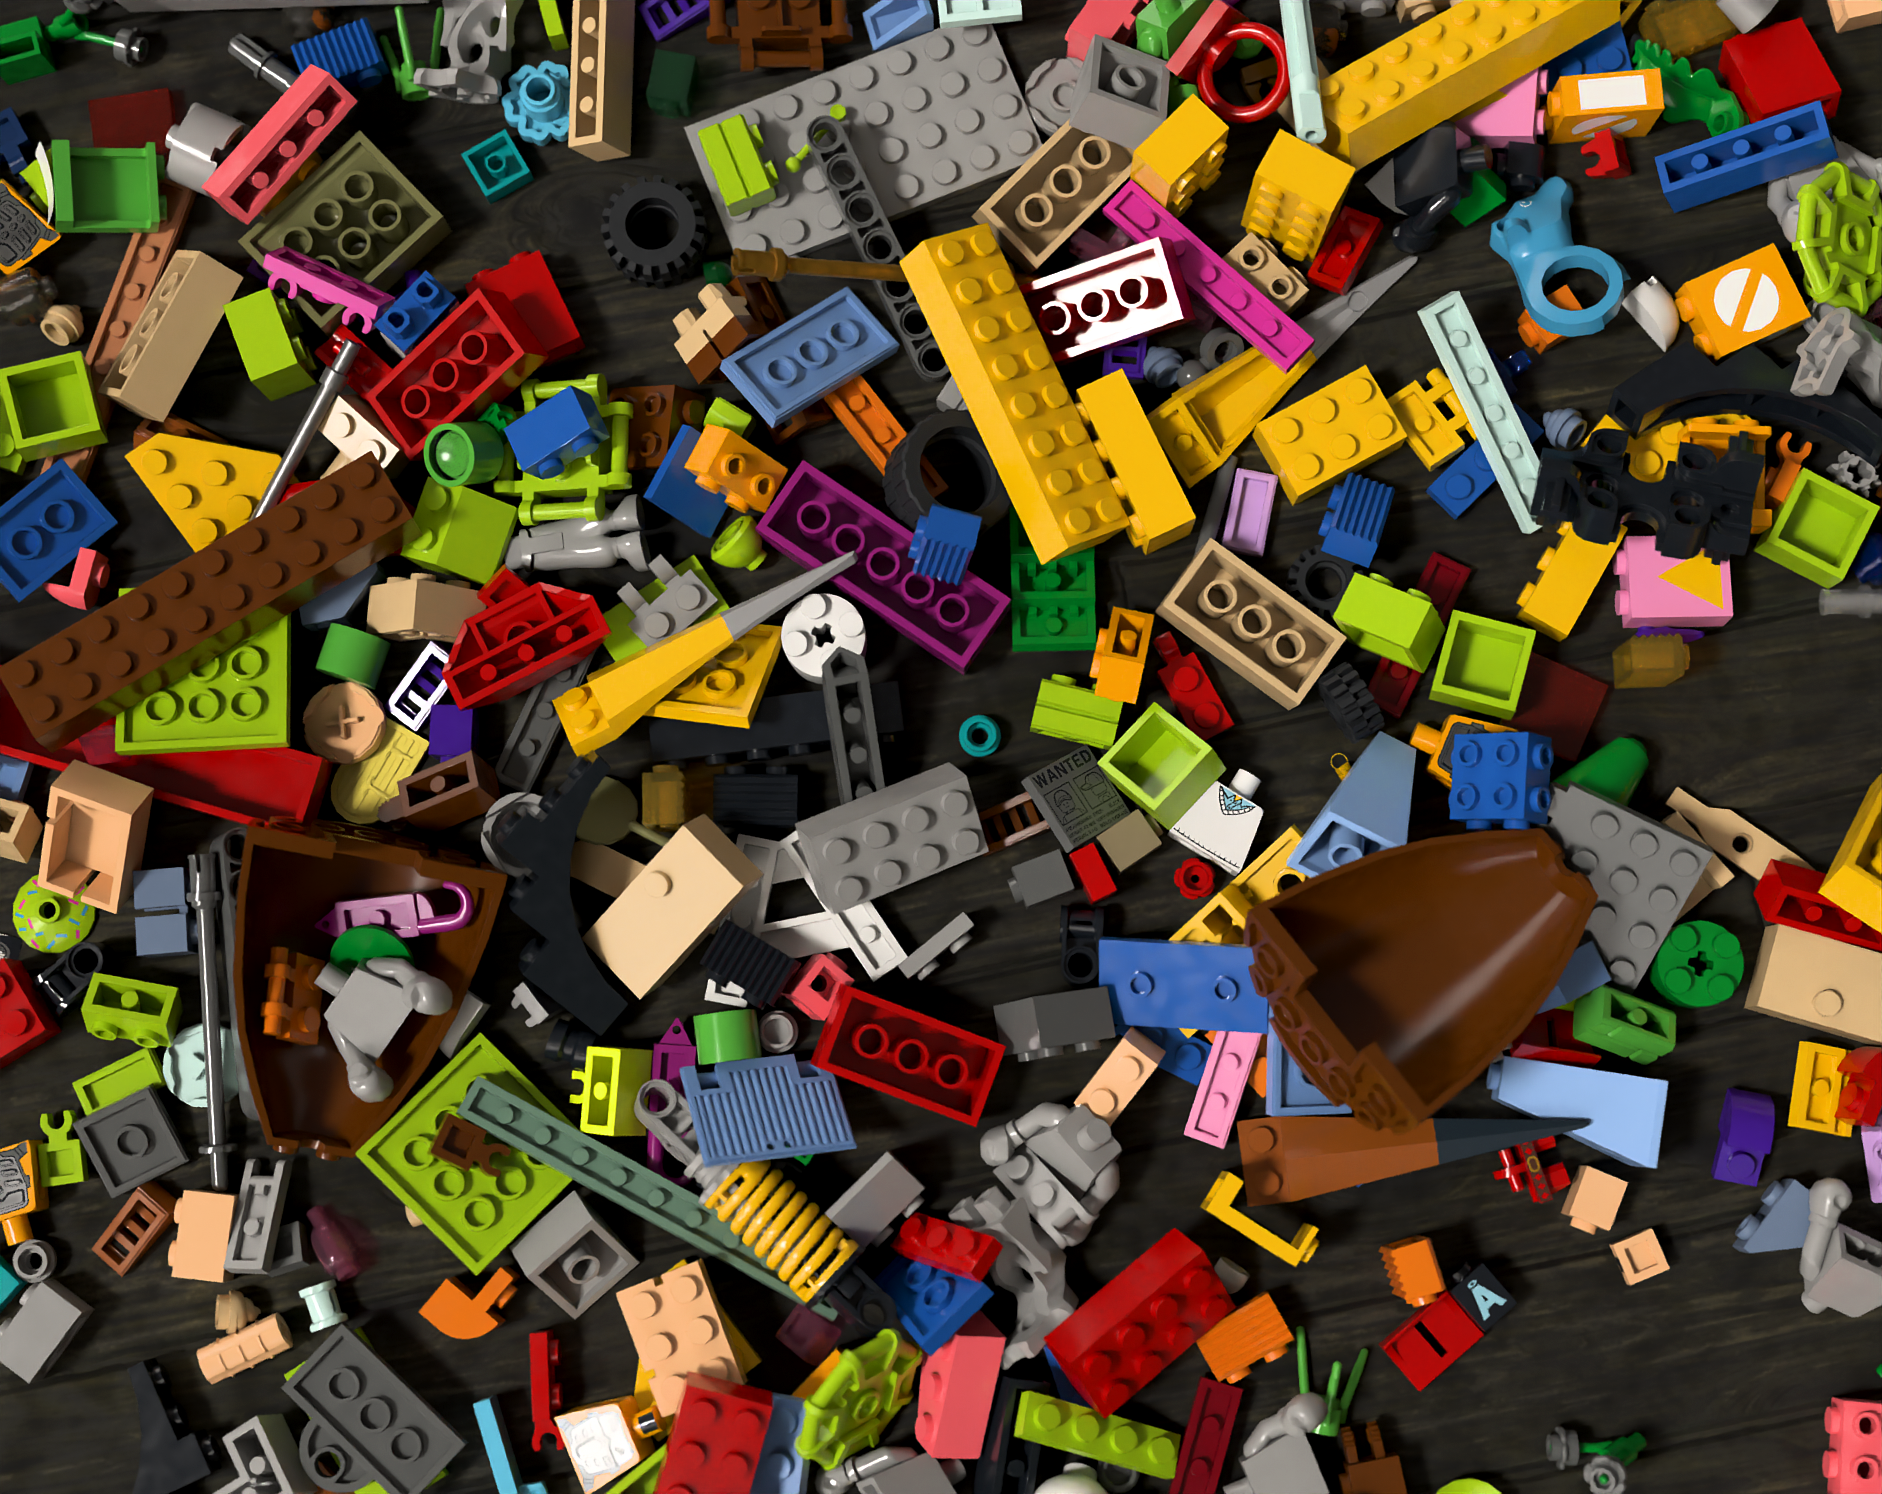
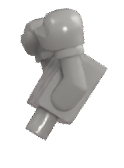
[1767,135,1882,243]
[314,957,453,1103]
[980,1102,1122,1246]
[1799,1178,1882,1317]
[1223,1392,1330,1494]
[815,1446,966,1494]

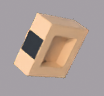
[1609,1228,1670,1285]

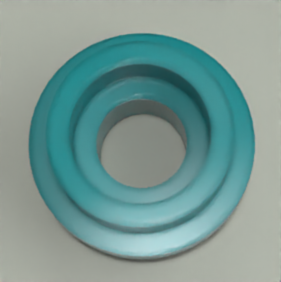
[959,715,1001,757]

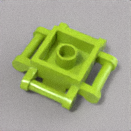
[493,373,633,526]

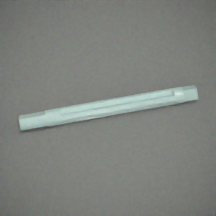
[1279,0,1326,143]

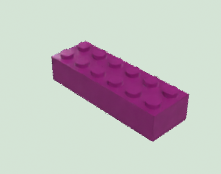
[755,460,1011,675]

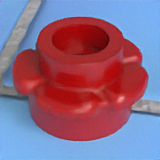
[1174,858,1215,900]

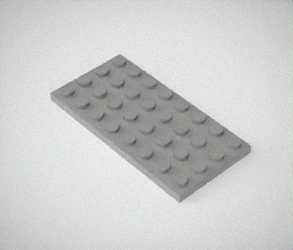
[684,24,1042,257]

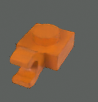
[1765,432,1812,511]

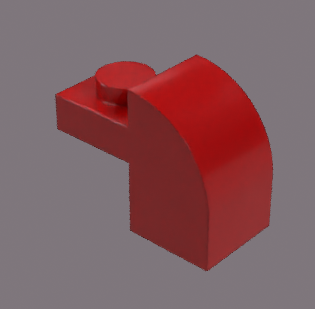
[1834,1046,1882,1127]

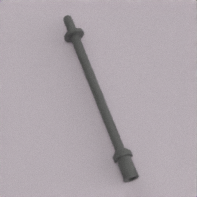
[186,853,238,1193]

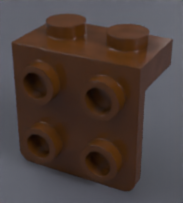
[609,385,706,470]

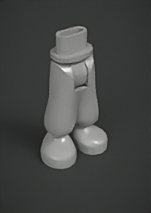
[504,494,651,572]

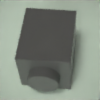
[1007,849,1075,909]

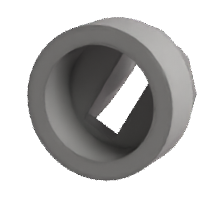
[1214,1257,1250,1294]

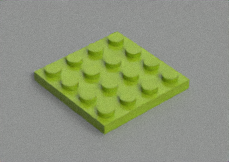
[115,588,291,755]
[355,1032,579,1276]

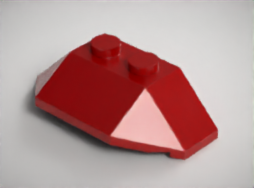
[441,582,612,712]

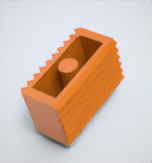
[1378,1235,1446,1307]
[1196,1291,1294,1384]

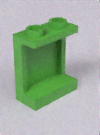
[51,140,167,233]

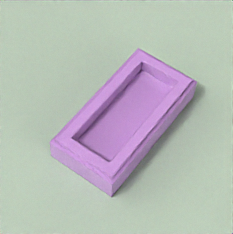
[1222,468,1278,558]

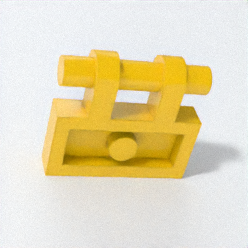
[1387,367,1478,472]

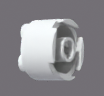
[781,594,867,684]

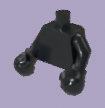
[1391,119,1493,253]

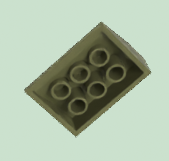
[238,130,452,339]

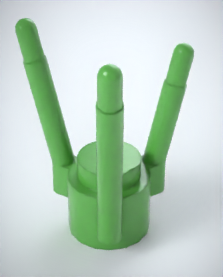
[380,5,444,101]
[1296,1326,1369,1436]

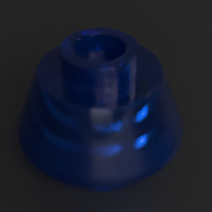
[1850,532,1882,586]

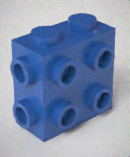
[1448,732,1554,832]

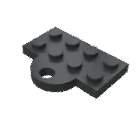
[281,1322,468,1494]

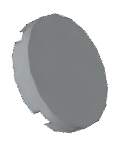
[1024,57,1084,136]

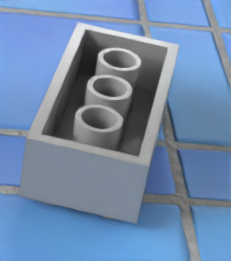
[795,762,989,915]

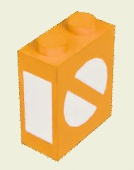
[1540,68,1665,144]
[1675,243,1811,365]

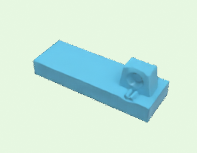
[473,1395,549,1494]

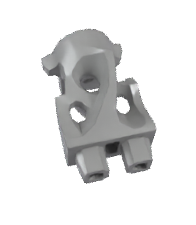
[413,0,524,105]
[1790,306,1882,409]
[948,1186,1079,1370]

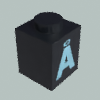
[1446,1261,1517,1331]

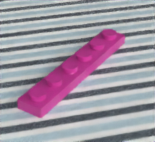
[1103,179,1315,374]

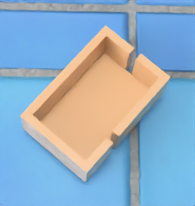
[37,759,154,914]
[616,1259,748,1418]

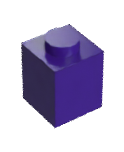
[428,704,480,763]

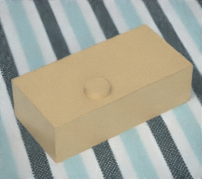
[972,118,1135,274]
[97,250,244,422]
[1155,538,1347,710]
[581,813,764,999]
[1744,924,1882,1047]

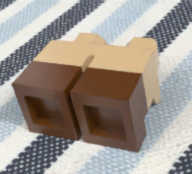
[673,283,770,385]

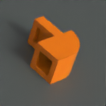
[419,1265,520,1339]

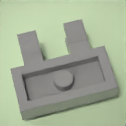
[617,554,719,647]

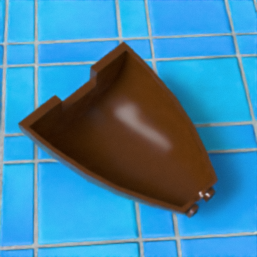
[233,816,508,1161]
[1244,828,1599,1134]

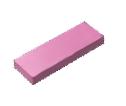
[1184,1031,1263,1149]

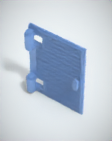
[679,1054,857,1168]

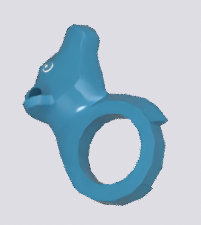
[1489,176,1631,337]

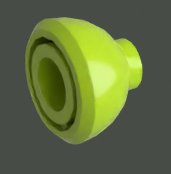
[711,515,767,571]

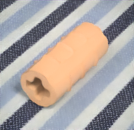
[197,1312,293,1385]

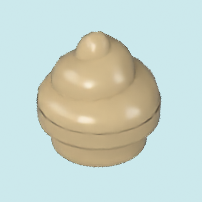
[41,304,84,346]
[215,1290,261,1334]

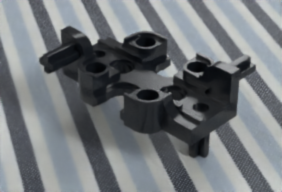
[1530,428,1765,565]

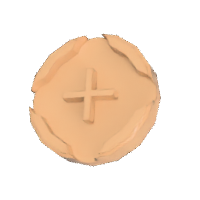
[303,682,387,765]

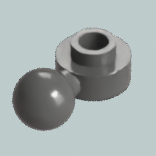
[1176,327,1244,388]

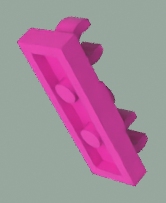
[263,246,396,334]

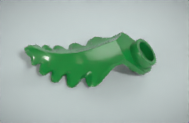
[1632,39,1749,137]

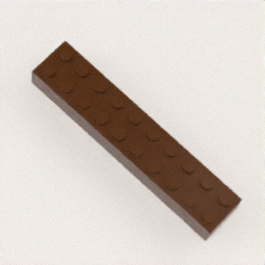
[0,450,423,753]

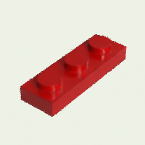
[890,1212,1004,1283]

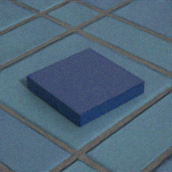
[643,424,728,538]

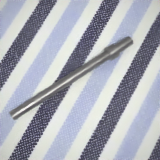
[249,339,361,521]

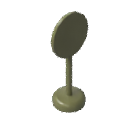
[576,776,670,847]

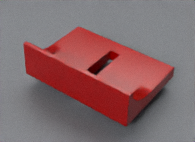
[1510,1008,1601,1069]
[1378,1289,1484,1392]

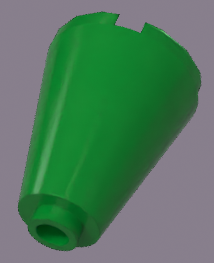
[1549,737,1649,807]

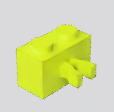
[569,1046,653,1136]

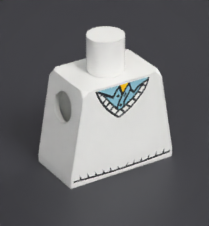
[1167,769,1264,876]

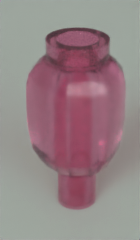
[306,1205,362,1282]

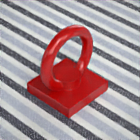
[1165,0,1290,123]

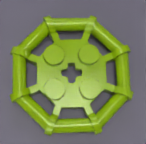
[1791,161,1882,318]
[795,1328,923,1470]

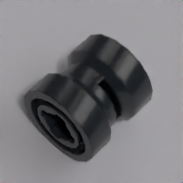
[544,1018,600,1072]

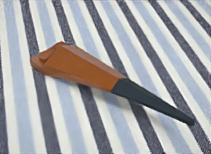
[1237,1116,1590,1207]

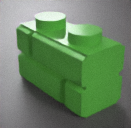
[1573,985,1676,1065]

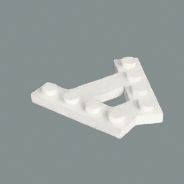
[704,830,908,1008]

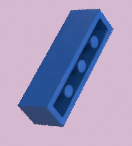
[1654,100,1839,213]

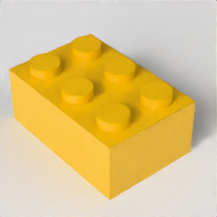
[1129,94,1229,219]
[1252,365,1407,506]

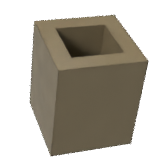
[1095,809,1163,875]

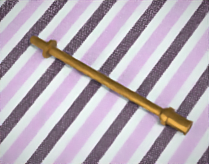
[731,247,1043,287]

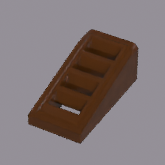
[978,792,1052,857]

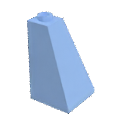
[1286,731,1416,878]
[1486,1056,1668,1168]

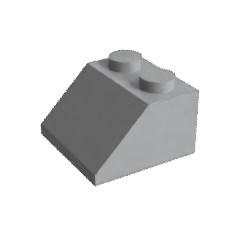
[1069,34,1170,150]
[825,1151,925,1248]
[509,1190,640,1319]

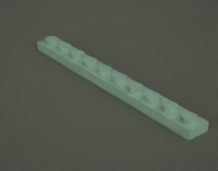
[456,1076,838,1322]

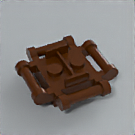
[706,0,853,72]

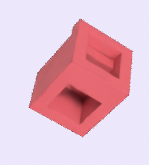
[783,952,855,1021]

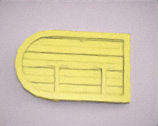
[331,718,429,825]

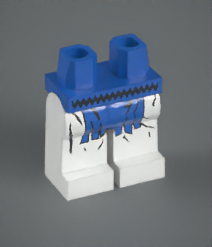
[374,270,460,360]

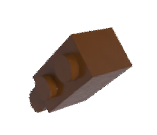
[377,750,501,836]
[1338,1421,1407,1494]

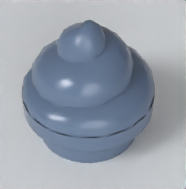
[1143,346,1183,388]
[1543,408,1587,450]

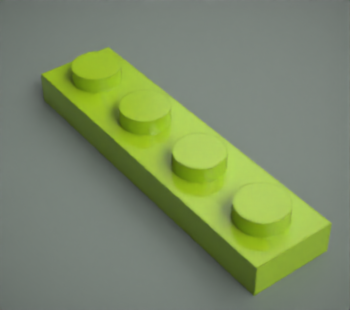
[1014,1391,1181,1479]

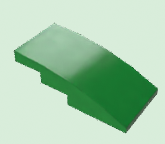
[1009,505,1096,652]

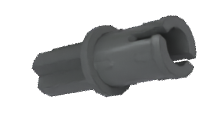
[228,33,300,93]

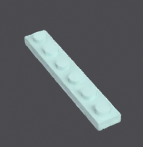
[1417,291,1542,534]

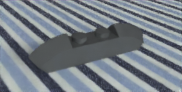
[822,646,885,805]

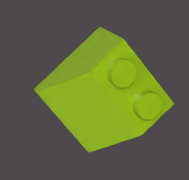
[400,477,519,585]

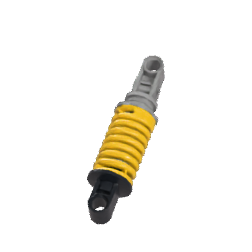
[634,1079,897,1338]

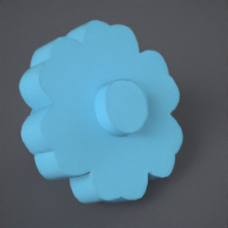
[502,61,571,146]

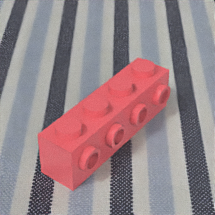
[201,64,358,225]
[1822,1397,1882,1494]

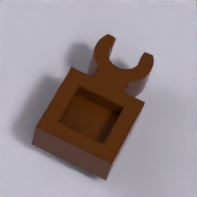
[427,1113,511,1177]

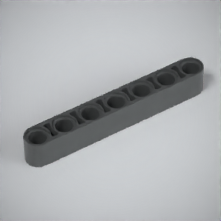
[806,115,950,383]
[209,827,260,1121]

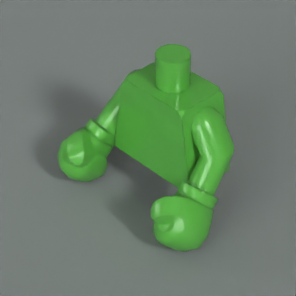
[1135,0,1264,118]

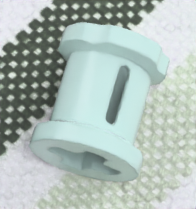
[299,1279,349,1333]

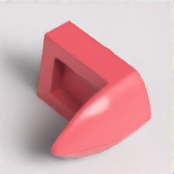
[43,547,110,610]

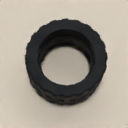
[882,409,1013,538]

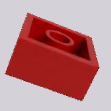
[1068,843,1117,906]

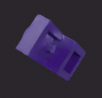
[1711,1088,1775,1187]

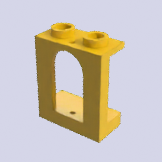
[1200,1170,1319,1267]

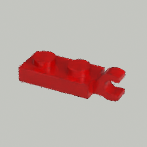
[1153,631,1234,742]
[530,1329,565,1451]

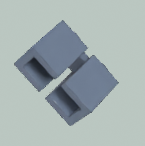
[133,867,199,958]

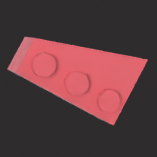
[1065,0,1152,62]
[915,1310,1006,1459]

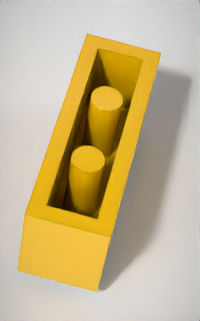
[1516,521,1628,642]

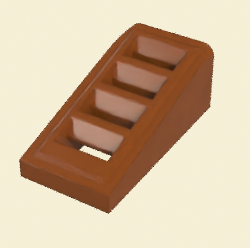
[92,1181,177,1277]

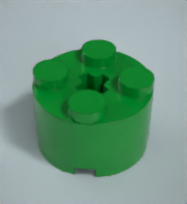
[1646,921,1744,1008]

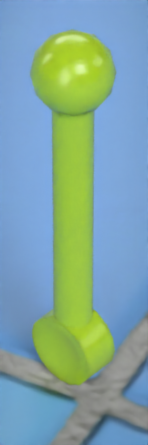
[785,104,846,173]

